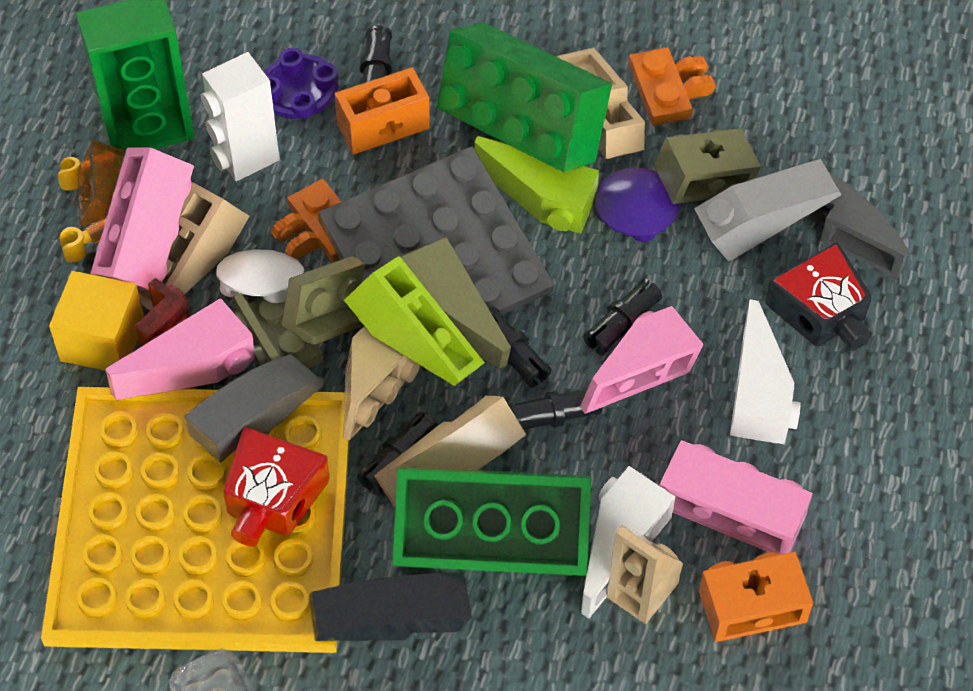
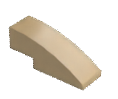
[556,48,645,159]
[374,395,526,508]

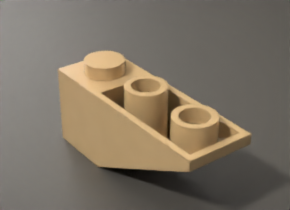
[343,326,420,440]

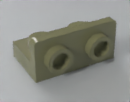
[282,256,365,345]
[233,293,324,369]

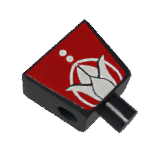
[765,242,872,351]

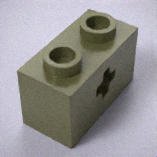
[654,128,761,204]

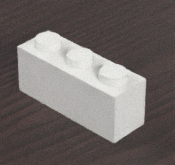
[201,52,280,182]

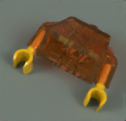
[57,140,126,263]

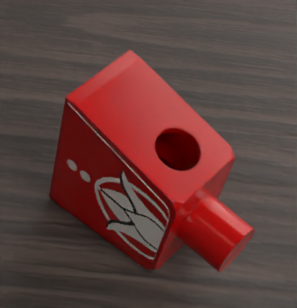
[224,427,330,547]

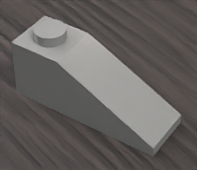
[694,159,842,261]

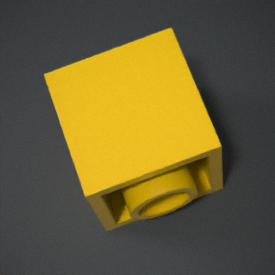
[49,271,145,371]

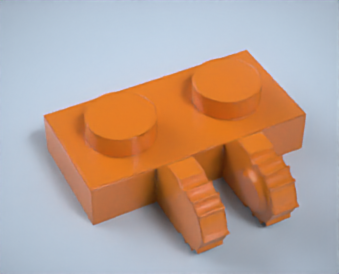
[628,47,717,126]
[271,179,342,263]

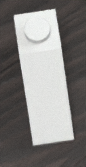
[730,300,801,444]
[581,466,675,618]

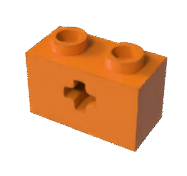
[335,67,430,155]
[699,551,813,642]

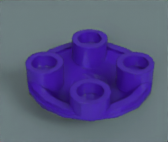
[264,48,339,119]
[595,167,680,242]

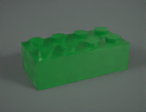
[76,0,195,160]
[436,22,613,173]
[392,466,591,576]

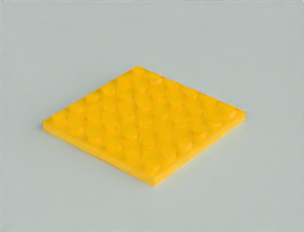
[41,387,350,653]

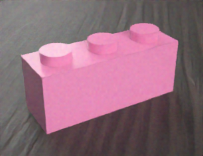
[90,148,194,292]
[659,440,813,554]

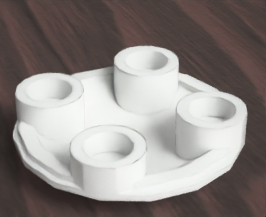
[216,249,304,303]

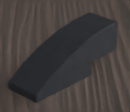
[309,573,472,641]

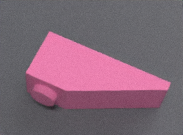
[105,298,255,400]
[580,306,703,414]

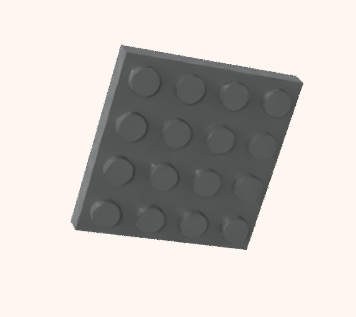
[318,146,555,315]

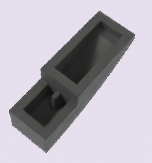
[805,172,908,279]
[185,354,323,463]

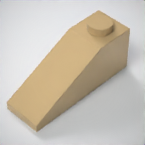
[138,182,250,316]
[607,525,683,624]

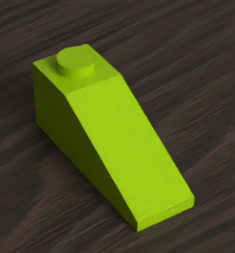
[475,136,599,234]
[344,256,485,386]

